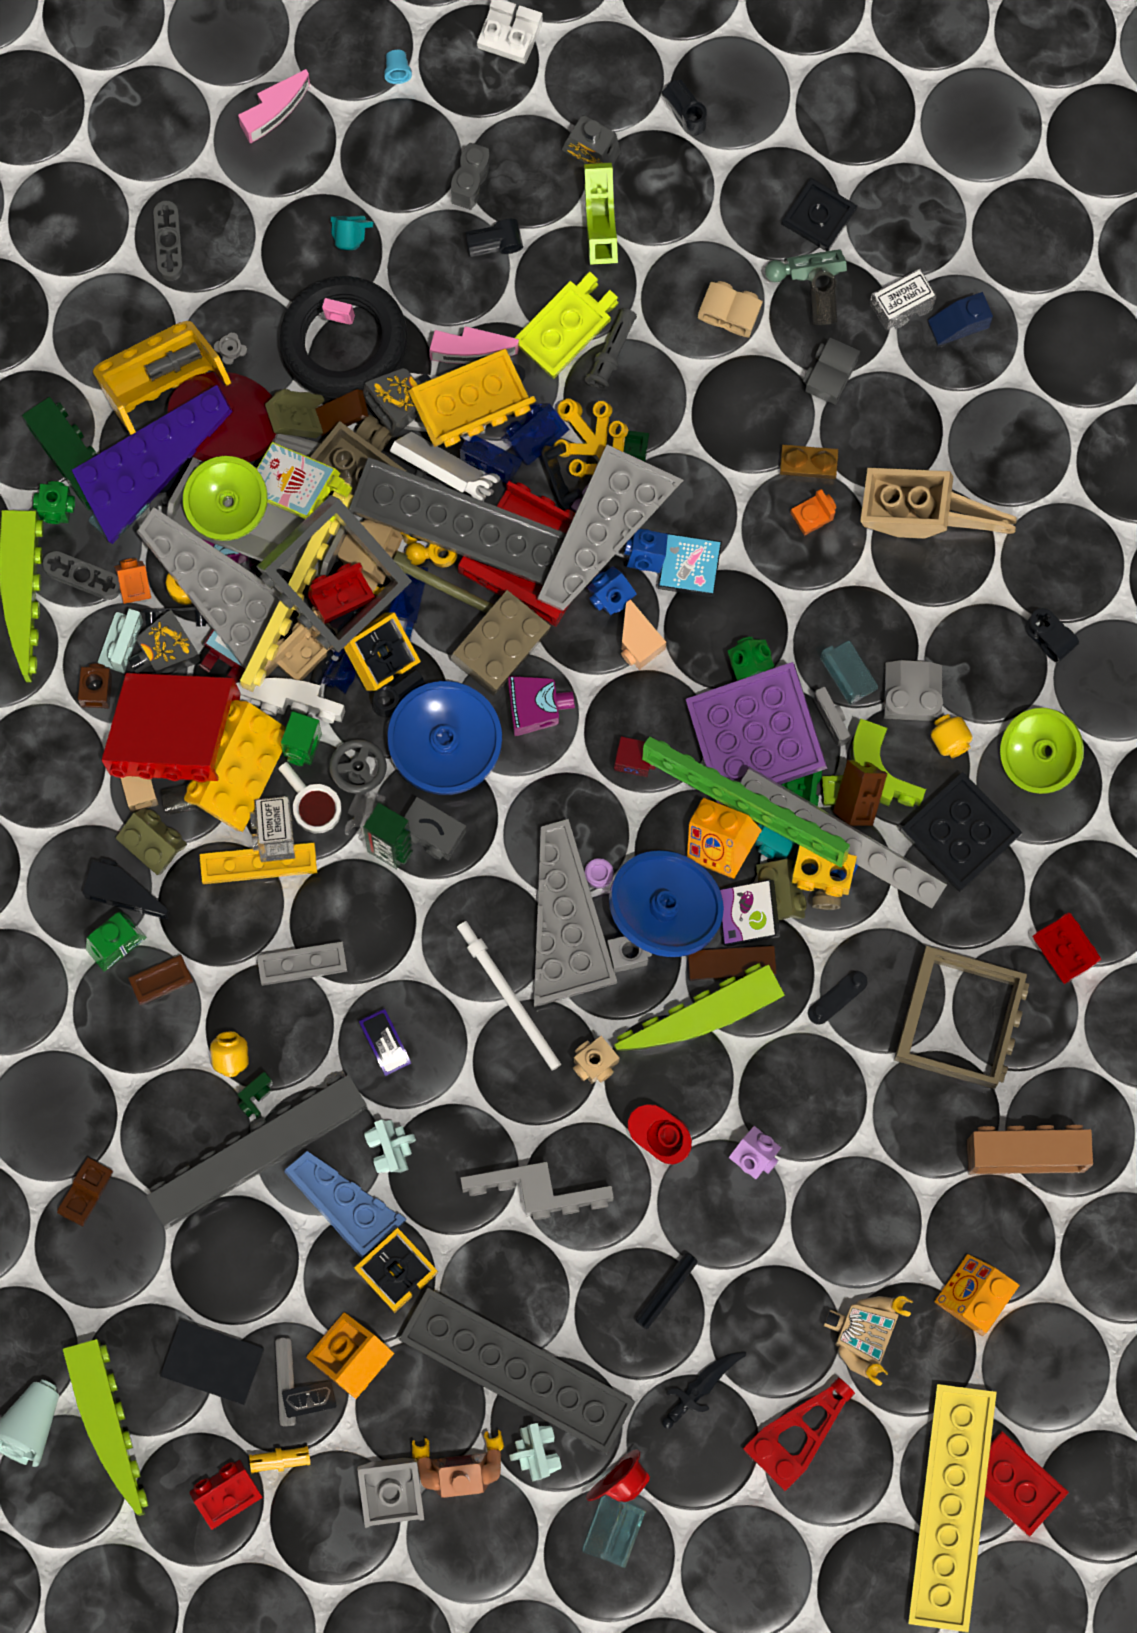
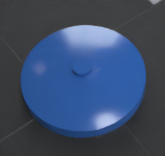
[388,681,502,795]
[609,851,724,957]

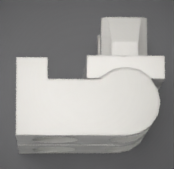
[477,0,543,64]

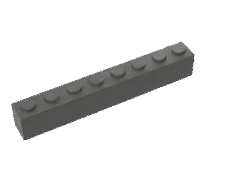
[146,1074,368,1230]

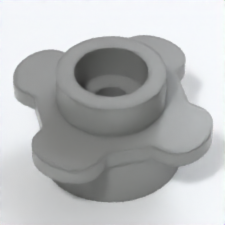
[214,333,247,365]

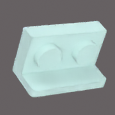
[98,609,143,673]

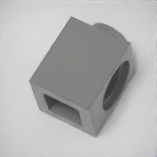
[607,936,652,973]

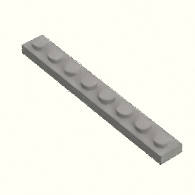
[740,767,947,908]

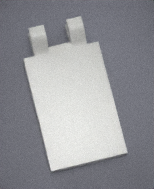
[390,432,500,501]

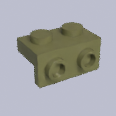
[265,389,324,438]
[116,808,187,876]
[756,859,807,920]

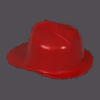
[628,1104,692,1165]
[586,1449,650,1502]

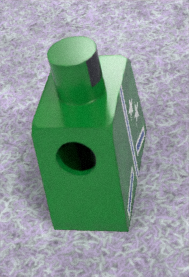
[86,912,147,972]

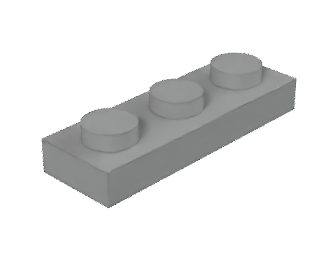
[257,941,348,986]

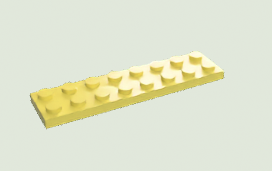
[909,1384,997,1633]

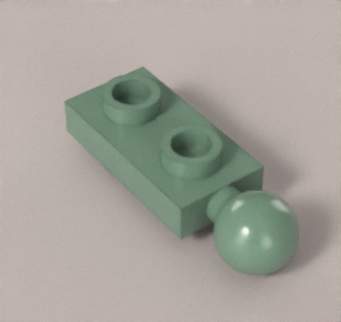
[765,249,847,282]

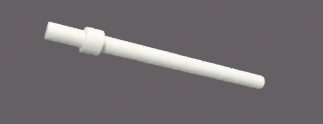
[457,921,561,1071]

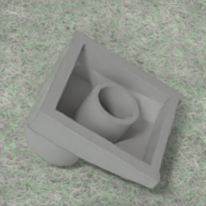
[884,660,943,721]
[357,1458,424,1528]

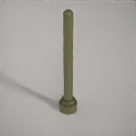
[393,551,494,614]

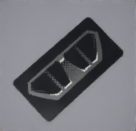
[282,1381,337,1418]

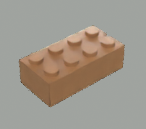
[967,1125,1093,1175]

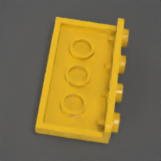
[408,348,536,447]
[184,700,286,832]

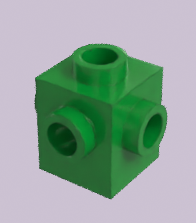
[33,481,75,524]
[728,637,775,681]

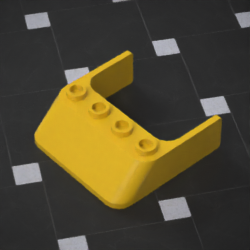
[93,321,231,435]

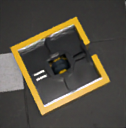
[344,612,421,691]
[354,1228,438,1313]

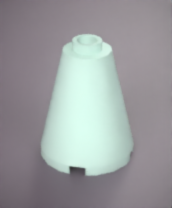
[0,1380,59,1467]

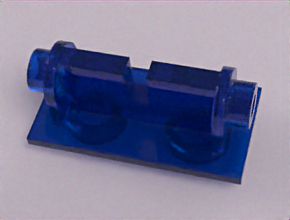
[323,648,356,694]

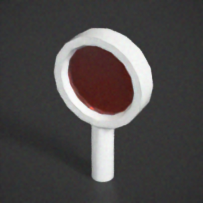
[278,762,342,834]

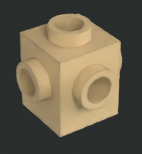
[573,1036,620,1084]

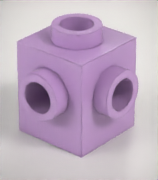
[729,1126,781,1179]

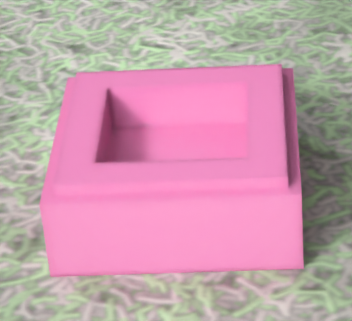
[322,298,355,325]

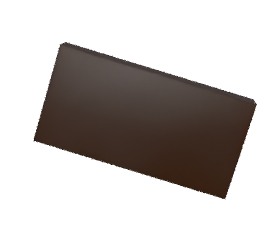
[315,389,369,436]
[128,955,193,1005]

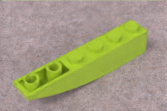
[0,510,44,682]
[613,963,785,1051]
[63,1339,148,1516]

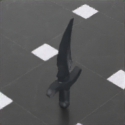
[662,1352,747,1429]

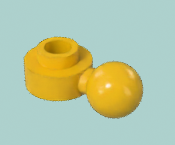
[405,543,457,568]

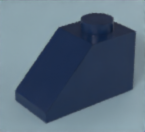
[928,292,993,346]

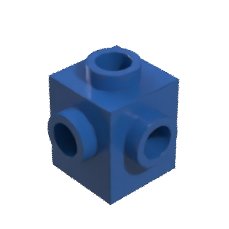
[624,529,668,573]
[587,566,637,615]

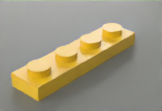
[200,843,317,884]

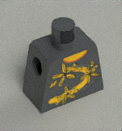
[562,115,621,167]
[363,368,431,436]
[128,610,201,675]

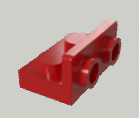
[189,1460,263,1530]

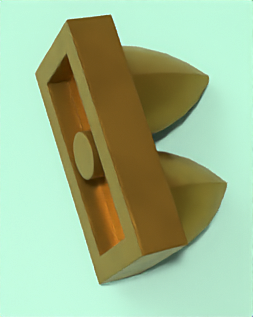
[780,445,838,479]

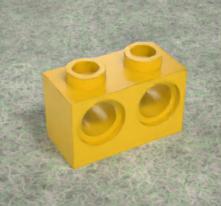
[792,846,857,897]

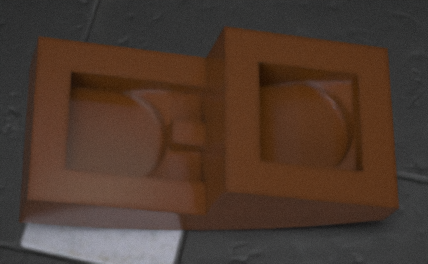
[57,1158,113,1227]

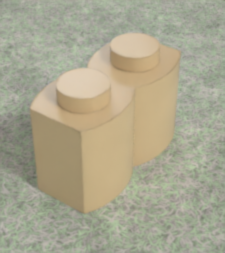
[698,281,763,338]

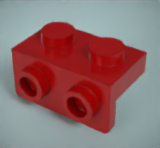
[308,562,375,624]
[1032,912,1101,984]

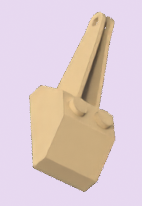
[860,468,1017,538]

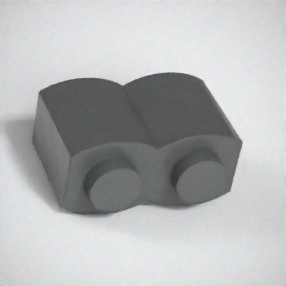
[451,142,489,210]
[803,338,860,405]

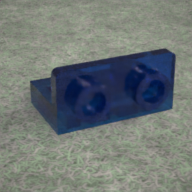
[501,403,570,465]
[460,435,522,483]

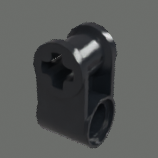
[1025,608,1079,663]

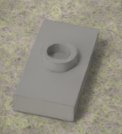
[813,687,851,747]

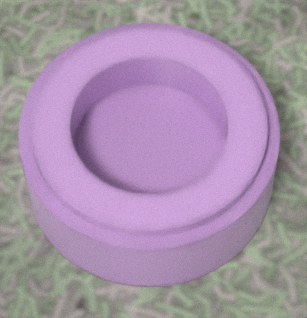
[585,859,613,889]

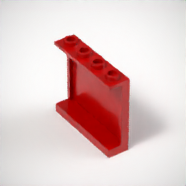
[458,481,575,627]
[102,673,241,782]

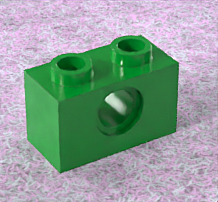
[281,711,322,766]

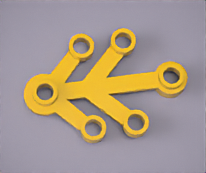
[554,399,628,478]

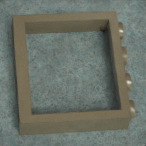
[894,946,1029,1089]

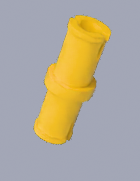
[249,1446,310,1474]

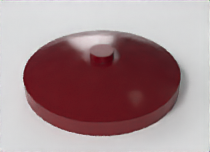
[167,372,278,462]

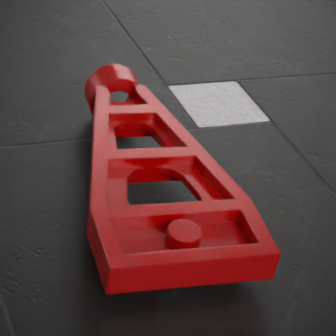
[743,1377,855,1491]

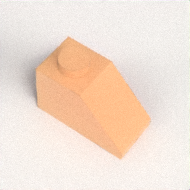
[621,600,666,670]

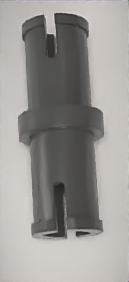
[144,342,202,382]

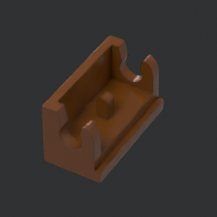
[833,760,888,826]

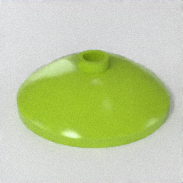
[183,456,268,541]
[1000,708,1084,794]

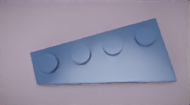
[284,1151,406,1259]

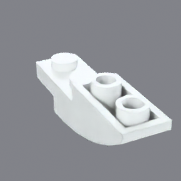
[236,678,345,723]

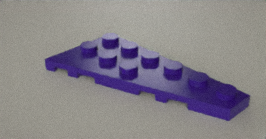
[72,385,233,544]

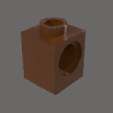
[78,664,112,709]

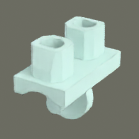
[364,1119,416,1173]
[509,1423,562,1481]

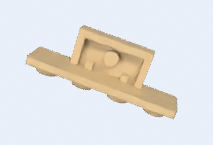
[264,606,333,681]

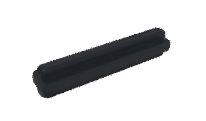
[636,1253,698,1329]

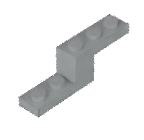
[461,1162,614,1220]

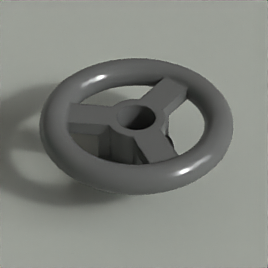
[329,739,387,794]

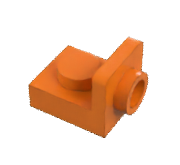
[790,489,836,536]
[114,558,151,604]

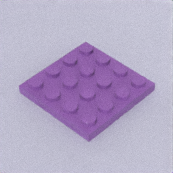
[686,662,828,805]

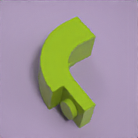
[584,163,618,265]
[851,719,926,807]

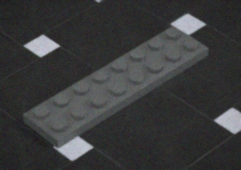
[349,457,566,586]
[399,1288,635,1455]

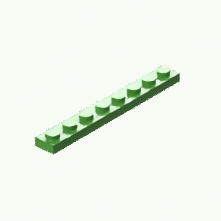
[642,737,850,868]

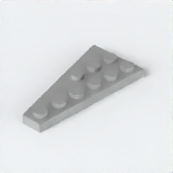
[537,445,684,611]
[137,507,281,670]
[534,819,617,1007]

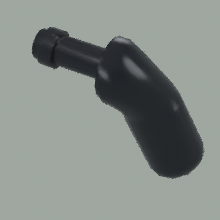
[311,649,334,685]

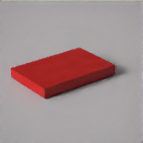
[985,1431,1069,1537]

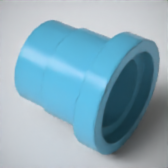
[384,50,412,84]

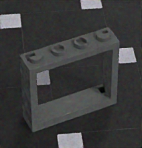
[256,495,412,653]

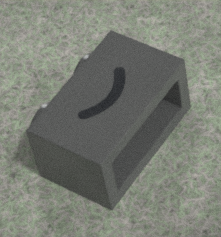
[404,797,466,860]

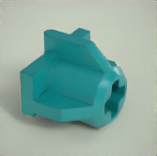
[331,216,373,250]

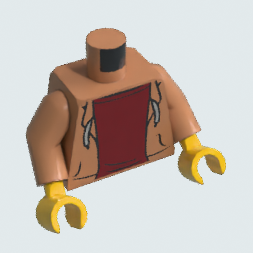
[412,1430,504,1498]

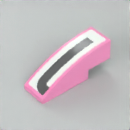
[238,69,310,144]
[429,326,519,364]

